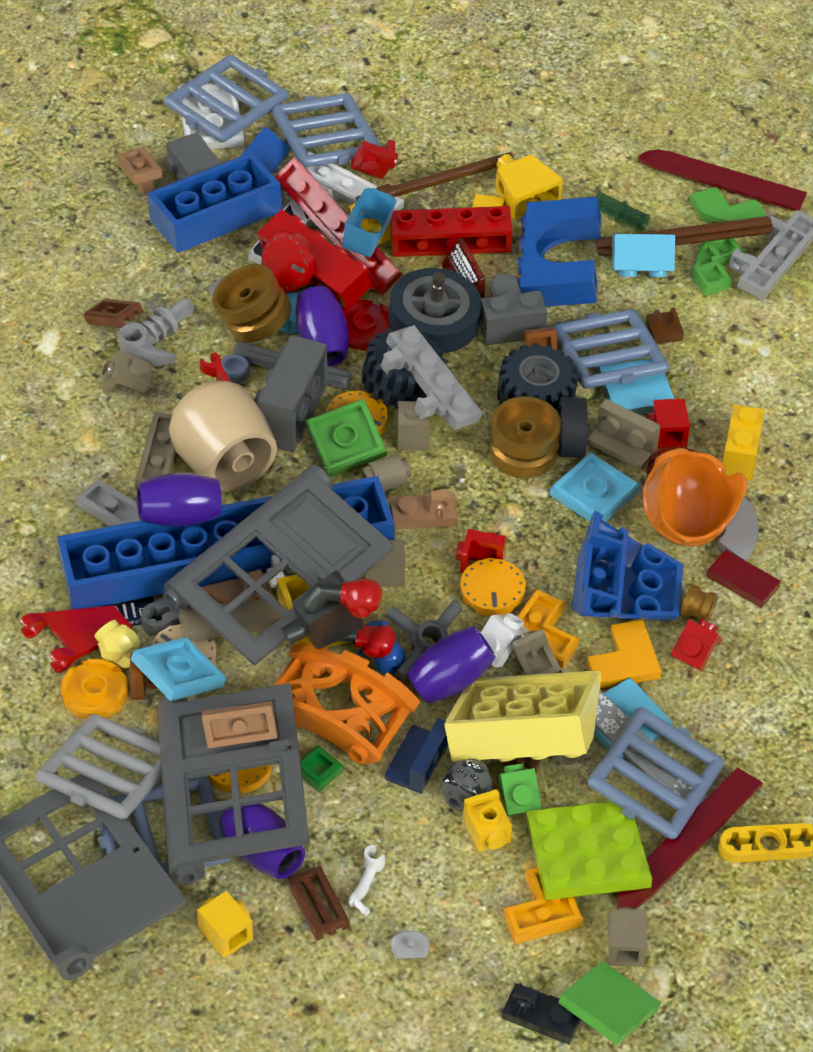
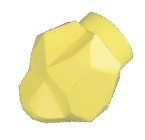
[94,620,141,669]

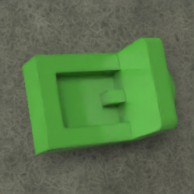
[496,764,542,816]

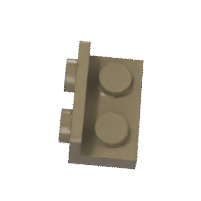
[588,399,661,469]

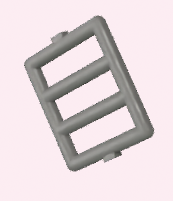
[35,714,162,820]

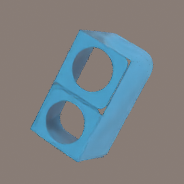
[342,188,396,257]

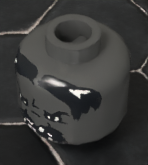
[441,758,493,811]

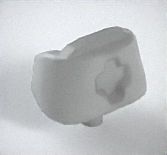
[391,931,430,960]

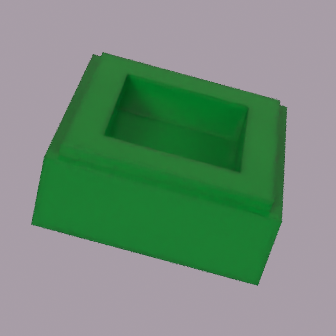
[300,745,343,792]

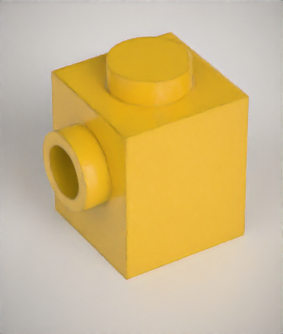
[197,891,253,958]

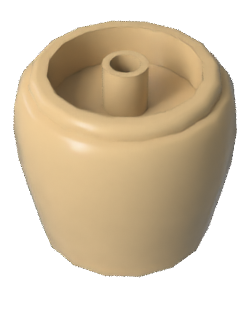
[169,381,277,492]

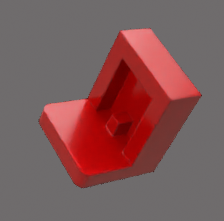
[351,139,398,179]
[455,529,506,573]
[670,619,723,672]

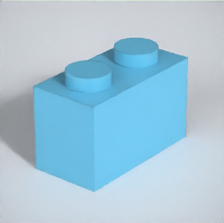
[612,234,675,277]

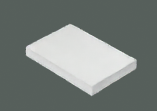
[178,81,244,149]

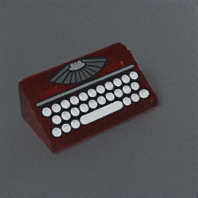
[442,238,486,298]

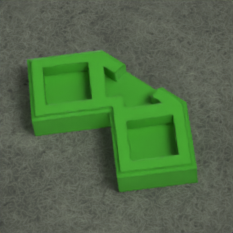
[689,187,766,223]
[691,238,744,296]

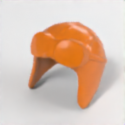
[642,448,748,547]

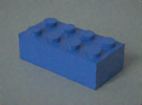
[147,152,282,253]

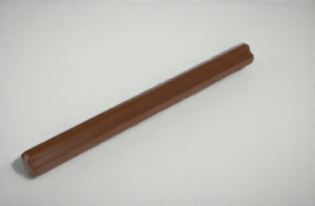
[596,216,773,256]

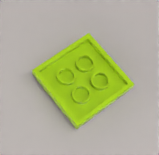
[526,801,652,900]

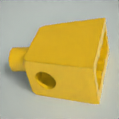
[496,154,563,220]

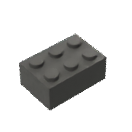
[255,335,327,453]

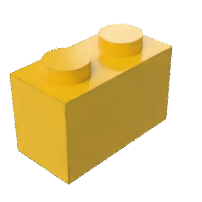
[723,404,765,481]

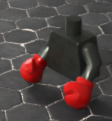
[281,570,395,658]

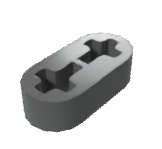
[141,597,192,636]

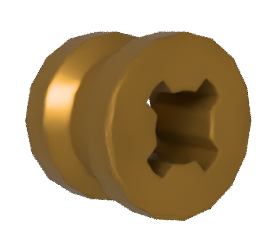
[680,584,718,622]

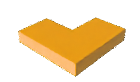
[517,589,580,668]
[587,620,661,689]
[503,867,583,944]

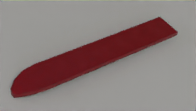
[638,149,807,211]
[617,767,762,909]

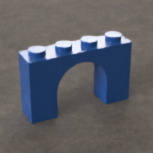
[517,197,602,307]

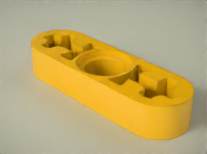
[718,823,813,863]

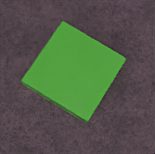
[305,399,387,477]
[558,961,661,1045]

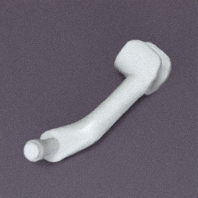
[349,844,385,916]

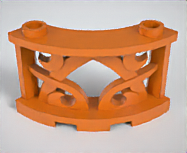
[273,643,421,765]

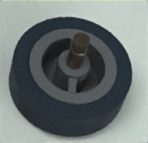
[388,268,482,353]

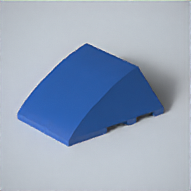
[572,510,683,621]

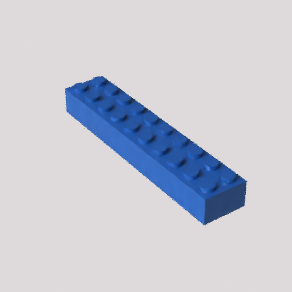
[57,476,395,609]

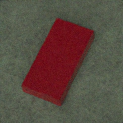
[707,549,781,608]

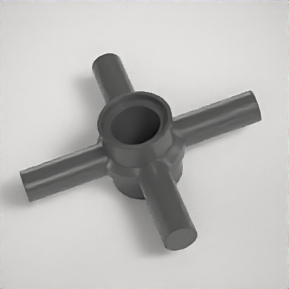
[385,601,462,681]

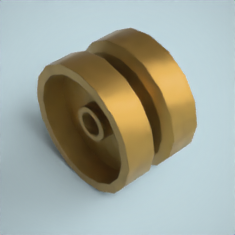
[212,264,292,343]
[489,396,561,478]

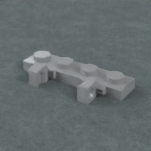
[729,210,813,300]
[380,325,483,430]

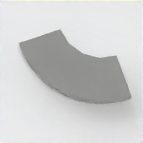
[718,497,759,561]

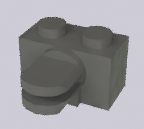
[479,274,548,345]

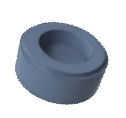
[221,354,250,384]

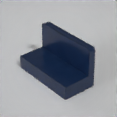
[385,718,448,794]

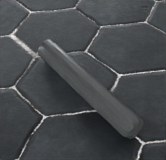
[233,342,351,389]

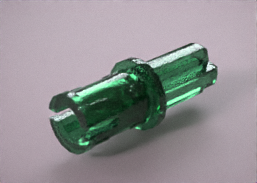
[595,193,651,232]

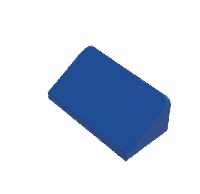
[240,127,291,174]

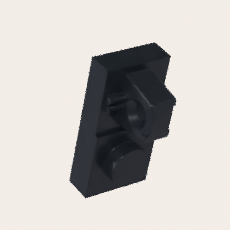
[501,983,581,1045]

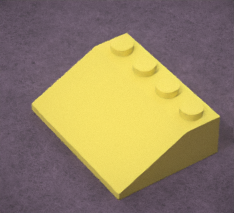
[444,670,601,762]

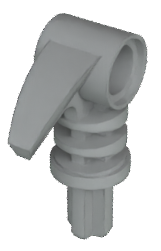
[119,298,194,366]

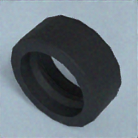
[558,397,588,458]

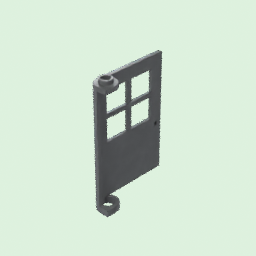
[163,464,395,666]
[157,683,310,885]
[0,774,187,980]

